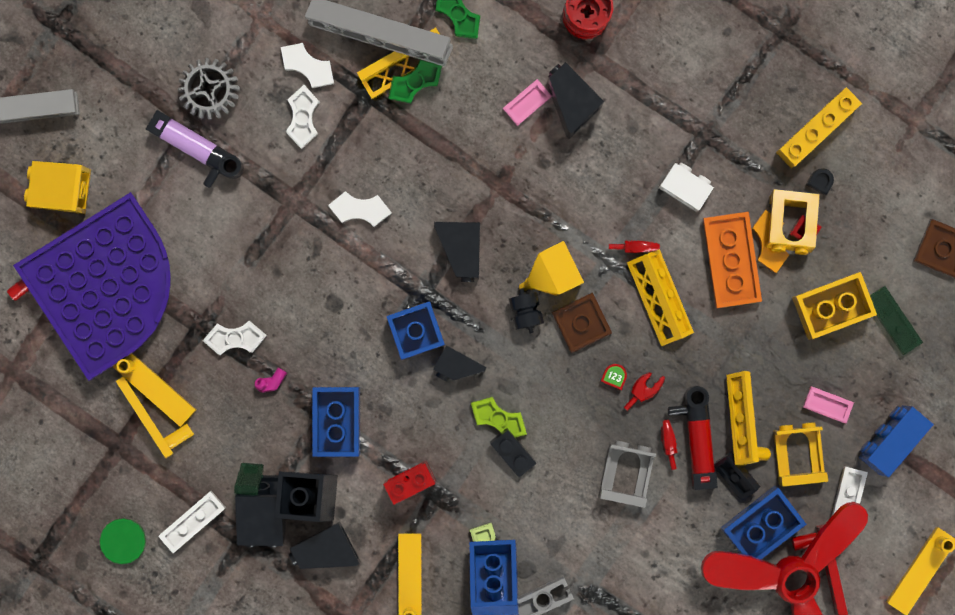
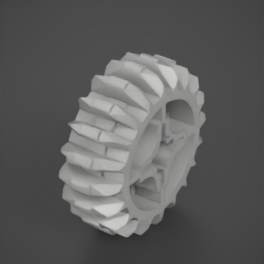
[178,58,240,120]

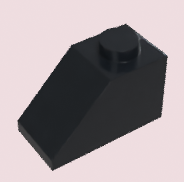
[433,345,487,382]

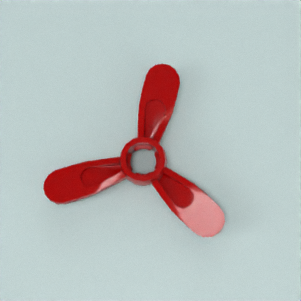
[701,502,868,615]

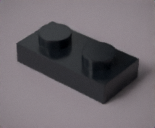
[490,428,537,477]
[714,451,761,500]

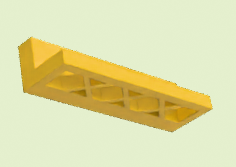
[357,27,440,99]
[627,249,694,346]

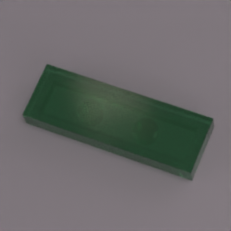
[870,286,923,355]

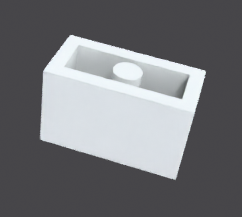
[659,163,714,212]

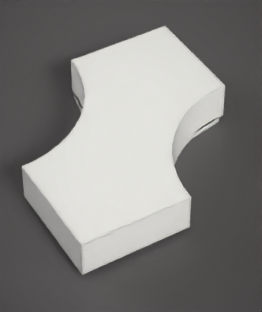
[281,43,334,88]
[286,85,320,149]
[328,191,392,227]
[203,321,267,356]

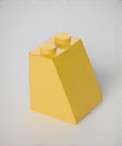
[24,161,91,214]

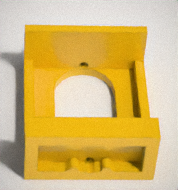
[766,189,819,255]
[773,422,828,486]

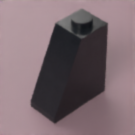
[434,222,480,282]
[289,521,361,569]

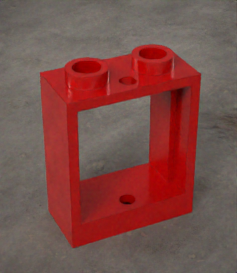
[383,460,437,505]

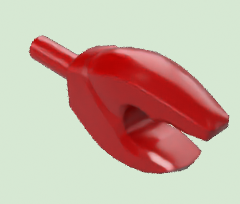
[609,241,660,253]
[624,372,665,411]
[661,420,677,470]

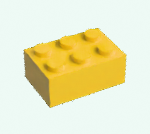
[792,272,877,340]

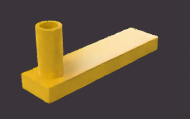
[113,353,197,427]
[726,371,771,466]
[116,376,194,459]
[886,527,955,615]
[398,533,422,615]

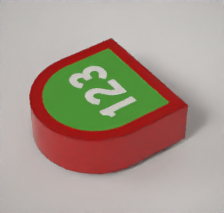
[600,364,627,390]

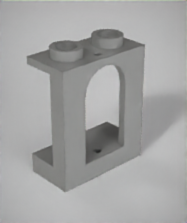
[599,440,656,508]

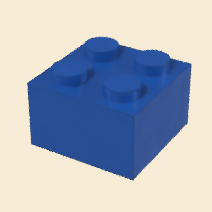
[386,301,445,360]

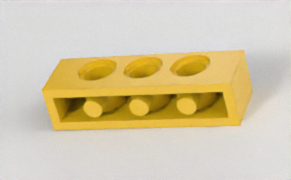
[776,87,862,169]

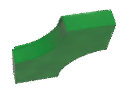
[436,0,480,39]
[388,59,442,104]

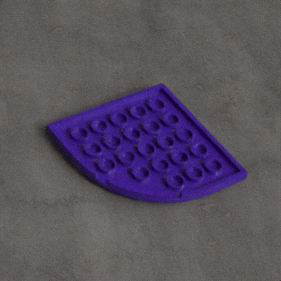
[13,192,171,381]

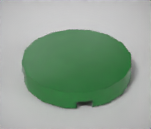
[100,518,146,564]

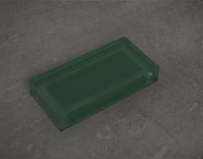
[234,463,264,495]

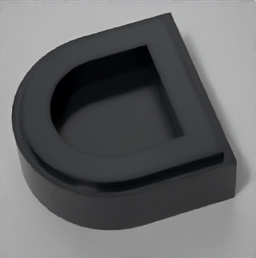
[806,168,834,196]

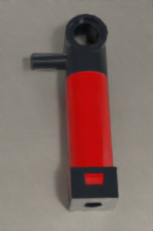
[668,386,718,490]

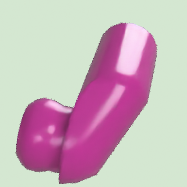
[254,367,287,393]

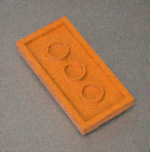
[703,212,762,308]

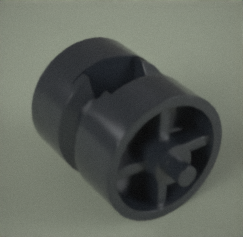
[509,288,544,334]

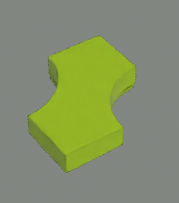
[471,397,527,437]

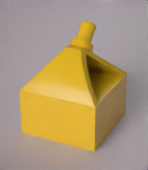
[519,241,584,296]

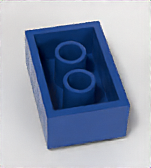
[312,387,360,457]
[859,405,934,478]
[720,486,807,559]
[469,540,519,615]

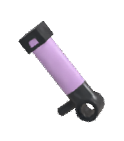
[146,110,244,188]

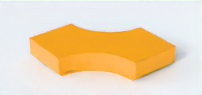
[752,210,790,273]

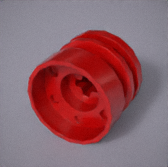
[562,0,614,39]

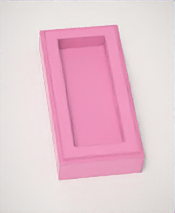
[503,79,552,126]
[802,386,854,424]

